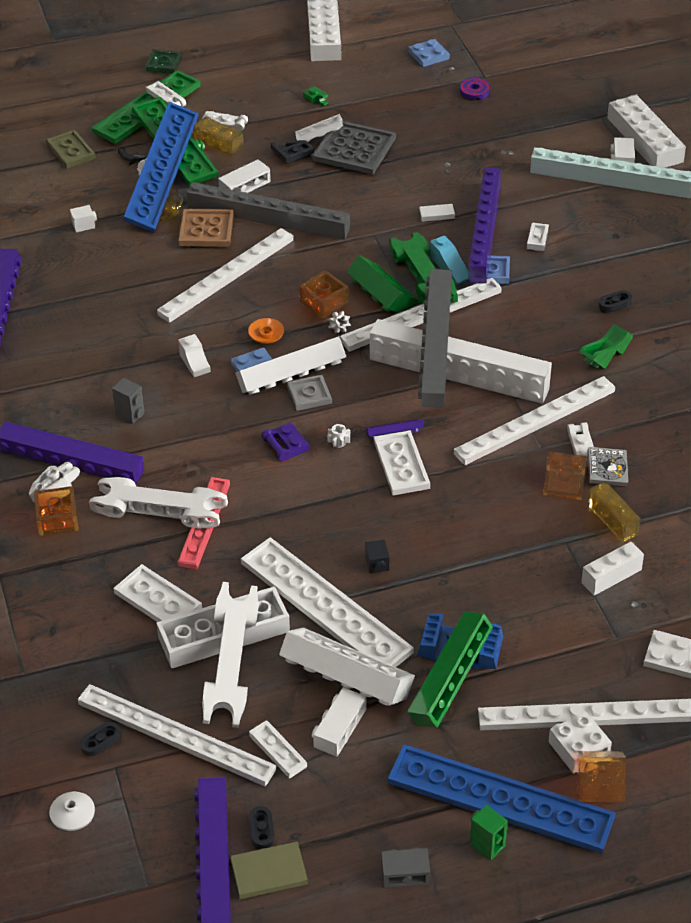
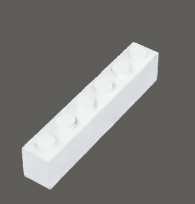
[235,337,346,395]

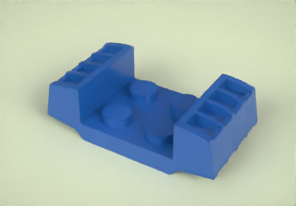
[417,613,503,670]

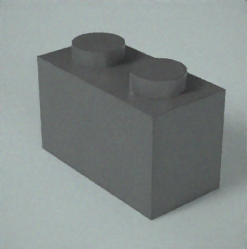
[112,378,145,424]
[381,847,430,888]

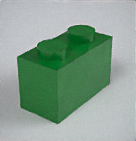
[470,805,508,860]

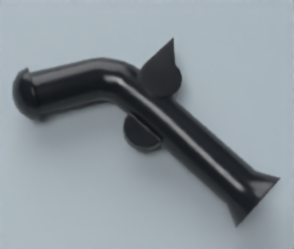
[118,147,148,166]

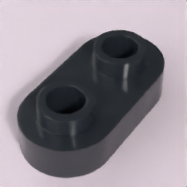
[599,291,632,313]
[80,722,121,756]
[249,806,275,849]

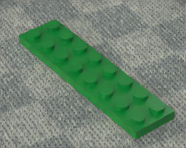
[92,70,201,144]
[132,97,218,186]

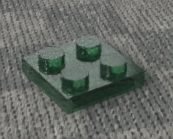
[145,49,182,74]

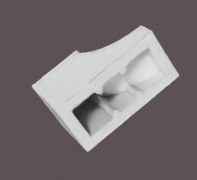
[178,334,211,377]

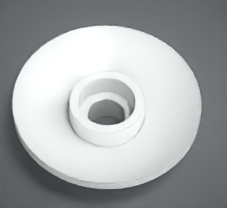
[50,792,95,831]

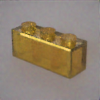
[194,116,244,155]
[588,482,641,542]

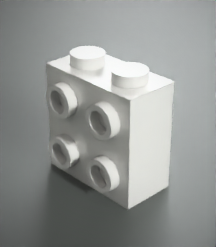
[549,711,612,773]

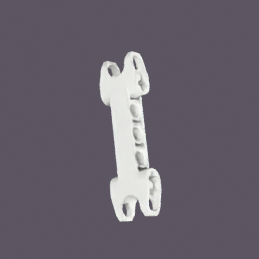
[89,477,228,529]
[202,582,259,728]

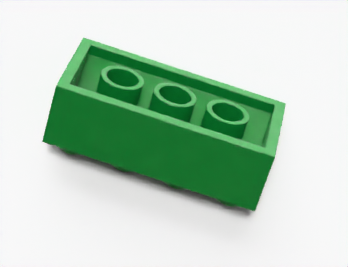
[347,255,419,313]

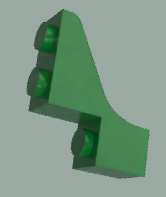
[579,324,634,369]

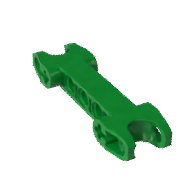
[389,232,458,304]

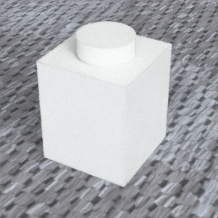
[70,205,97,232]

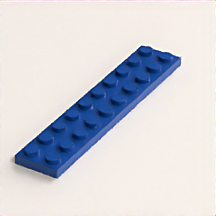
[123,101,199,233]
[388,744,616,854]

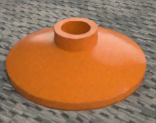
[248,318,284,344]

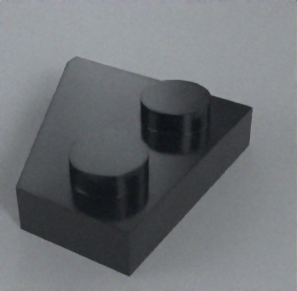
[270,140,314,164]

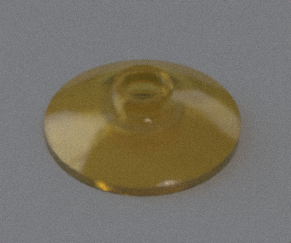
[159,194,183,221]

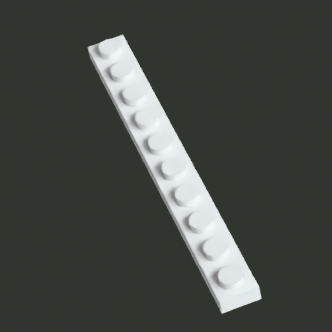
[157,228,293,323]
[340,278,502,352]
[454,376,615,465]
[78,684,276,786]
[478,699,691,730]

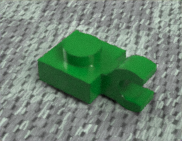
[303,86,329,106]

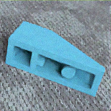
[430,235,469,285]

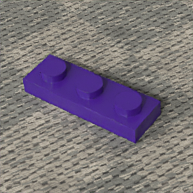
[365,419,424,439]

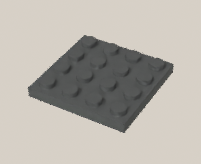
[313,121,396,175]

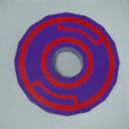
[460,78,490,100]

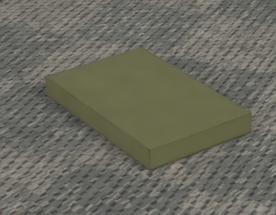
[46,130,96,169]
[230,841,308,899]

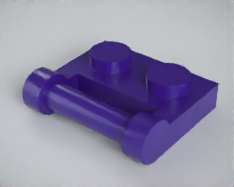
[261,422,309,461]

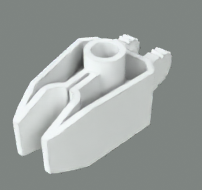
[29,461,80,506]

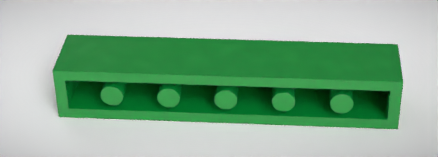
[408,612,493,728]

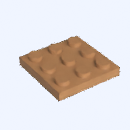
[179,209,234,247]

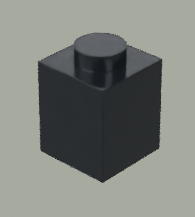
[365,539,389,573]

